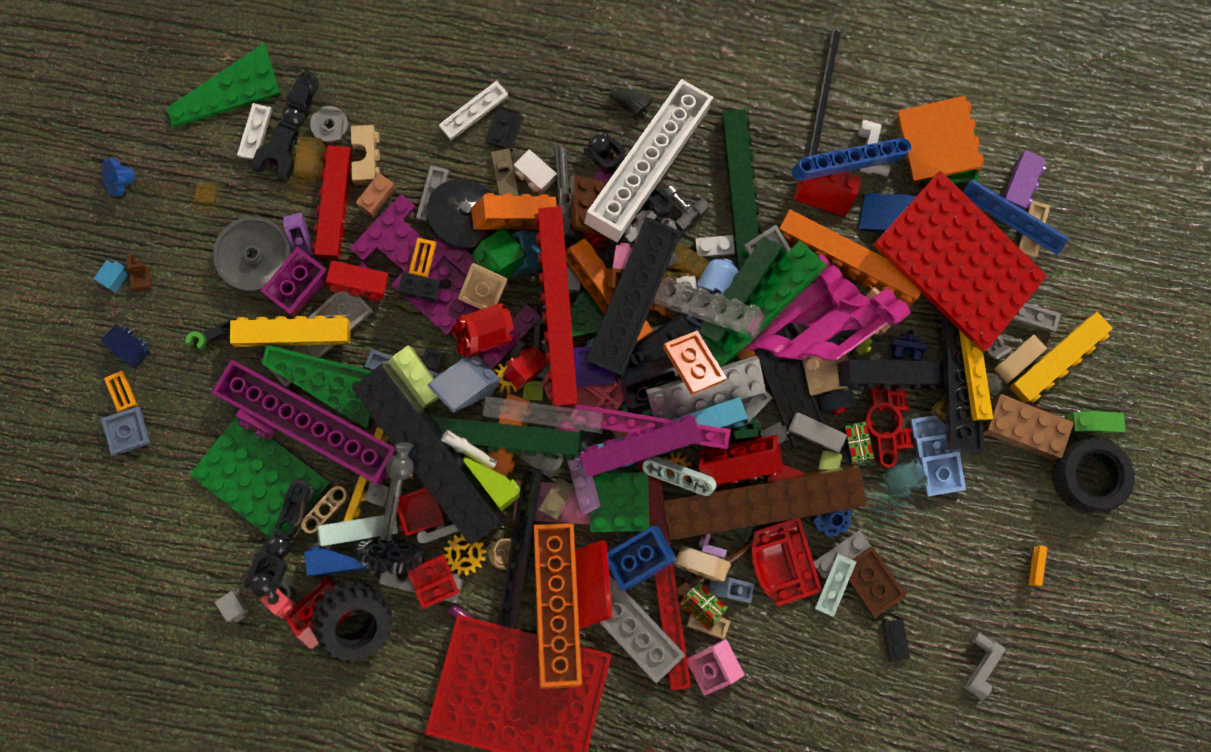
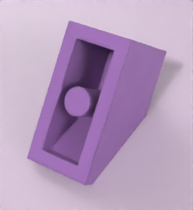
[283,212,314,256]

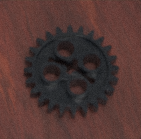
[356,536,422,574]

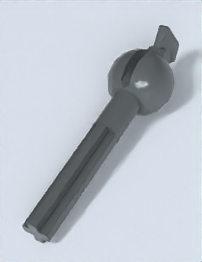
[555,146,576,239]
[380,442,413,542]

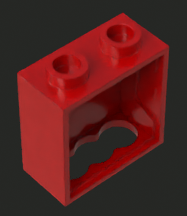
[396,488,445,537]

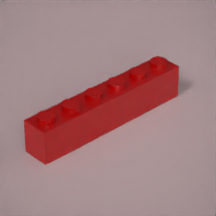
[312,145,353,261]

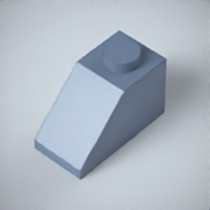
[709,577,754,603]

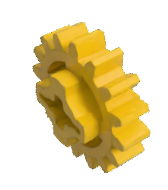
[444,534,487,576]

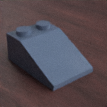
[427,355,501,412]

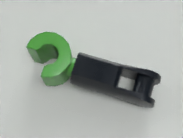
[185,319,236,351]

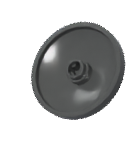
[213,216,291,292]

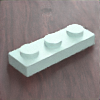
[815,554,856,617]

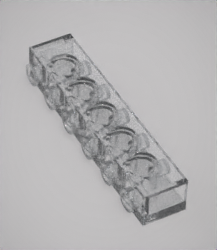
[653,276,765,338]

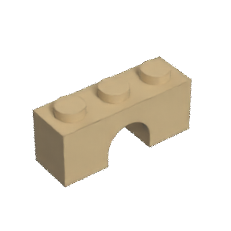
[351,125,380,186]

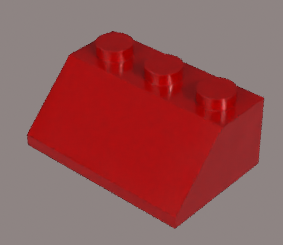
[794,165,861,218]
[284,575,353,650]

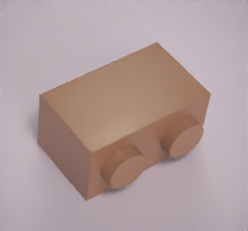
[356,173,397,219]

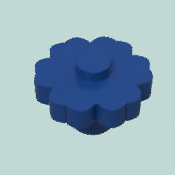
[101,158,135,196]
[812,509,852,537]

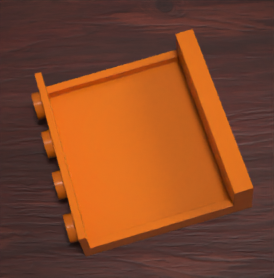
[897,96,984,186]

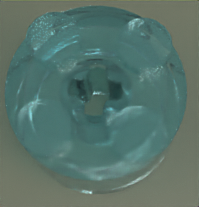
[882,457,929,497]

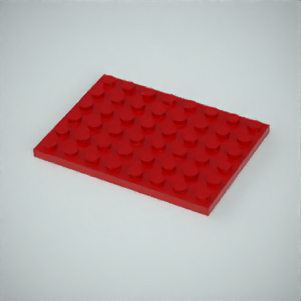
[873,170,1047,353]
[425,615,612,752]

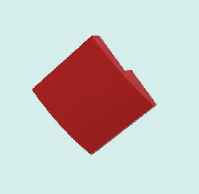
[408,554,460,609]

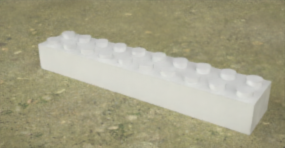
[584,79,713,242]

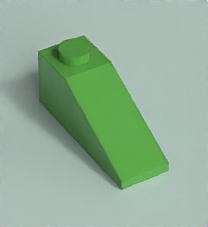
[1066,411,1126,434]

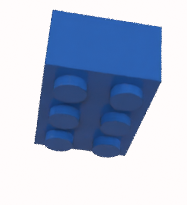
[607,526,678,591]

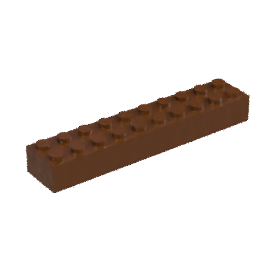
[664,465,867,540]

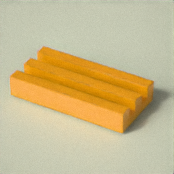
[408,238,437,278]
[104,371,138,413]
[1028,546,1047,586]

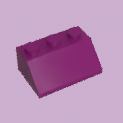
[260,247,328,319]

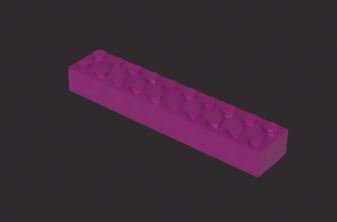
[211,359,397,487]

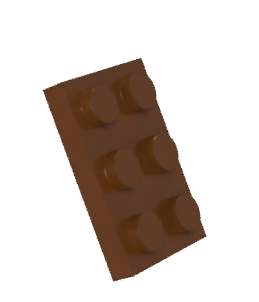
[849,546,907,618]

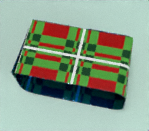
[842,421,874,464]

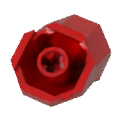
[452,303,513,357]

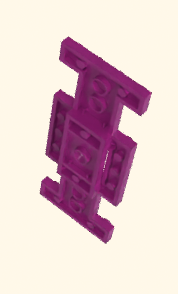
[350,194,541,371]

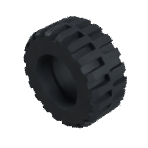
[311,581,393,663]

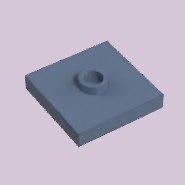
[101,406,151,456]

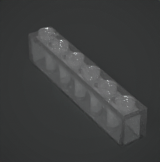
[483,396,605,434]

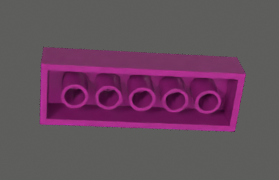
[580,414,704,477]

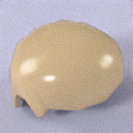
[489,539,511,570]

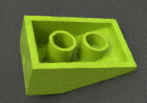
[463,458,520,511]

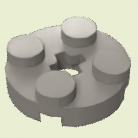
[310,106,349,144]

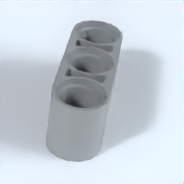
[788,413,847,454]

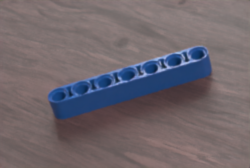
[791,138,911,181]

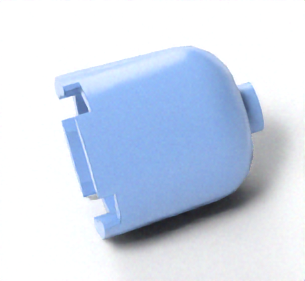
[696,259,739,305]

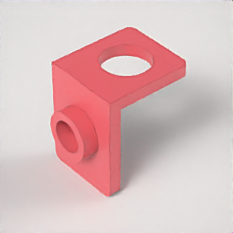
[260,588,297,618]

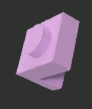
[698,533,727,559]

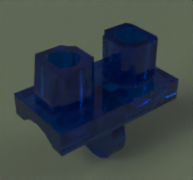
[889,330,928,361]

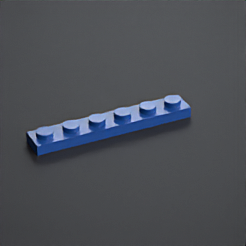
[963,179,1070,255]

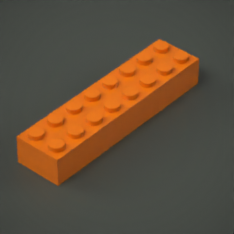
[779,210,921,308]
[533,523,582,689]

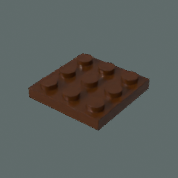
[570,175,625,240]

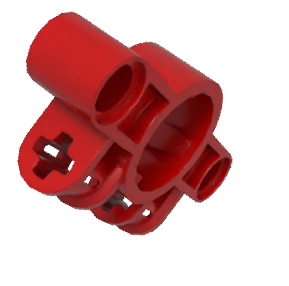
[862,387,913,470]

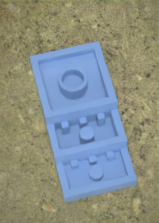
[909,413,966,496]

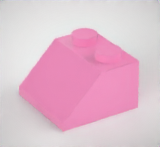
[687,639,744,695]

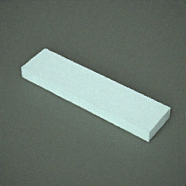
[317,515,398,546]

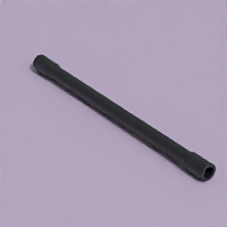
[807,30,841,157]

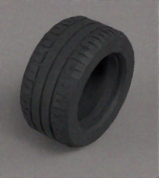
[1053,438,1135,514]

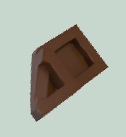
[127,254,152,292]

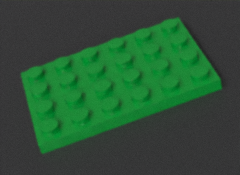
[189,417,331,537]

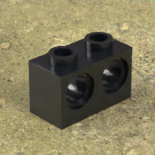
[398,272,443,304]

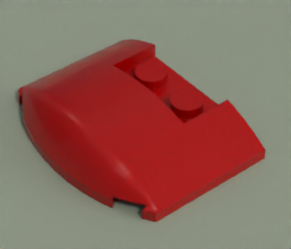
[751,518,822,606]

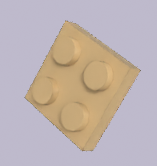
[458,263,508,309]

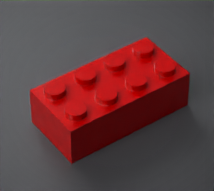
[699,434,782,487]

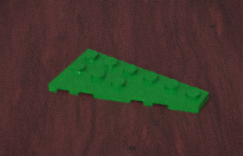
[167,43,281,127]
[262,345,371,429]

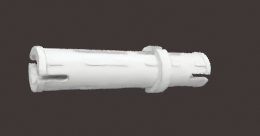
[441,430,497,470]

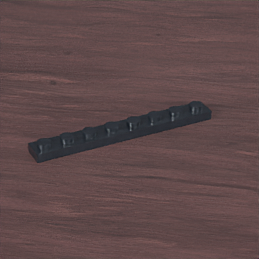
[497,468,542,628]

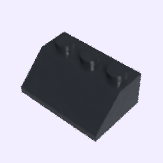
[616,356,680,414]

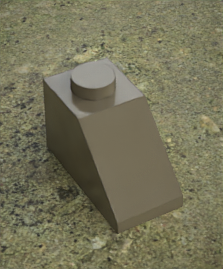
[539,478,575,521]

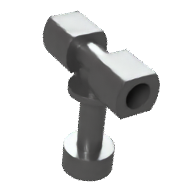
[665,185,710,232]

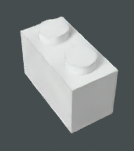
[514,149,557,195]

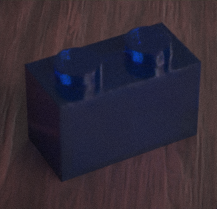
[101,324,151,369]

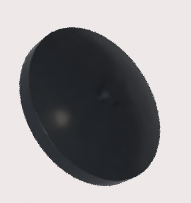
[426,179,498,250]

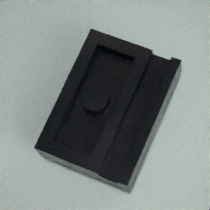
[486,108,524,152]

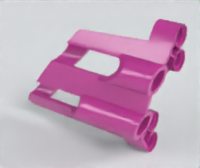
[745,254,911,361]

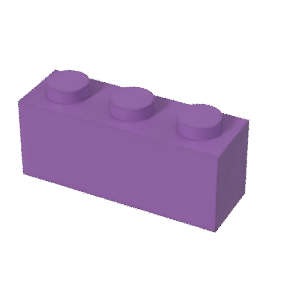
[1003,150,1046,210]

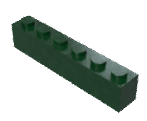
[699,236,787,349]

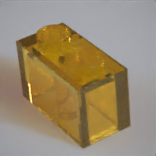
[294,136,326,180]

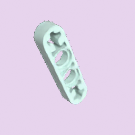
[643,456,716,496]

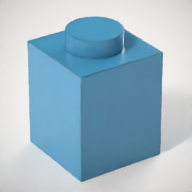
[93,260,129,293]

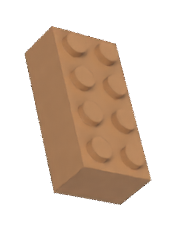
[983,394,1074,461]

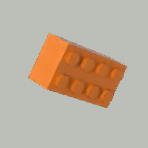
[471,193,557,230]

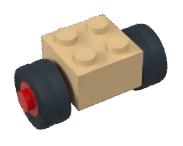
[803,333,856,415]

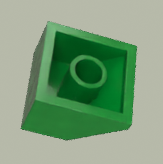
[471,228,527,282]

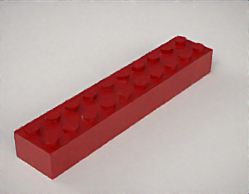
[535,206,578,406]

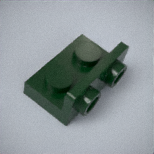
[730,417,761,444]

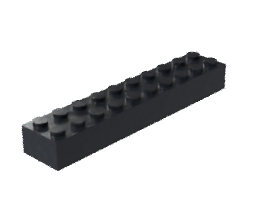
[351,363,507,546]

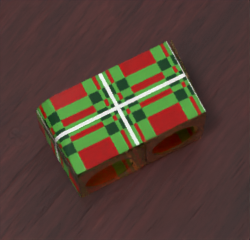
[681,582,728,630]

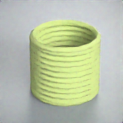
[818,450,843,471]

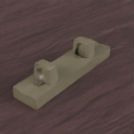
[491,149,519,196]

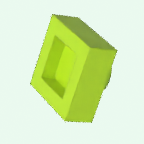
[852,338,873,359]
[523,381,543,402]

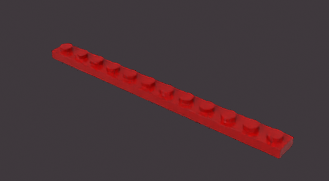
[639,455,691,690]

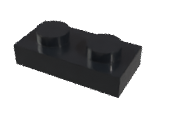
[882,619,910,662]

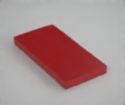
[575,540,612,628]

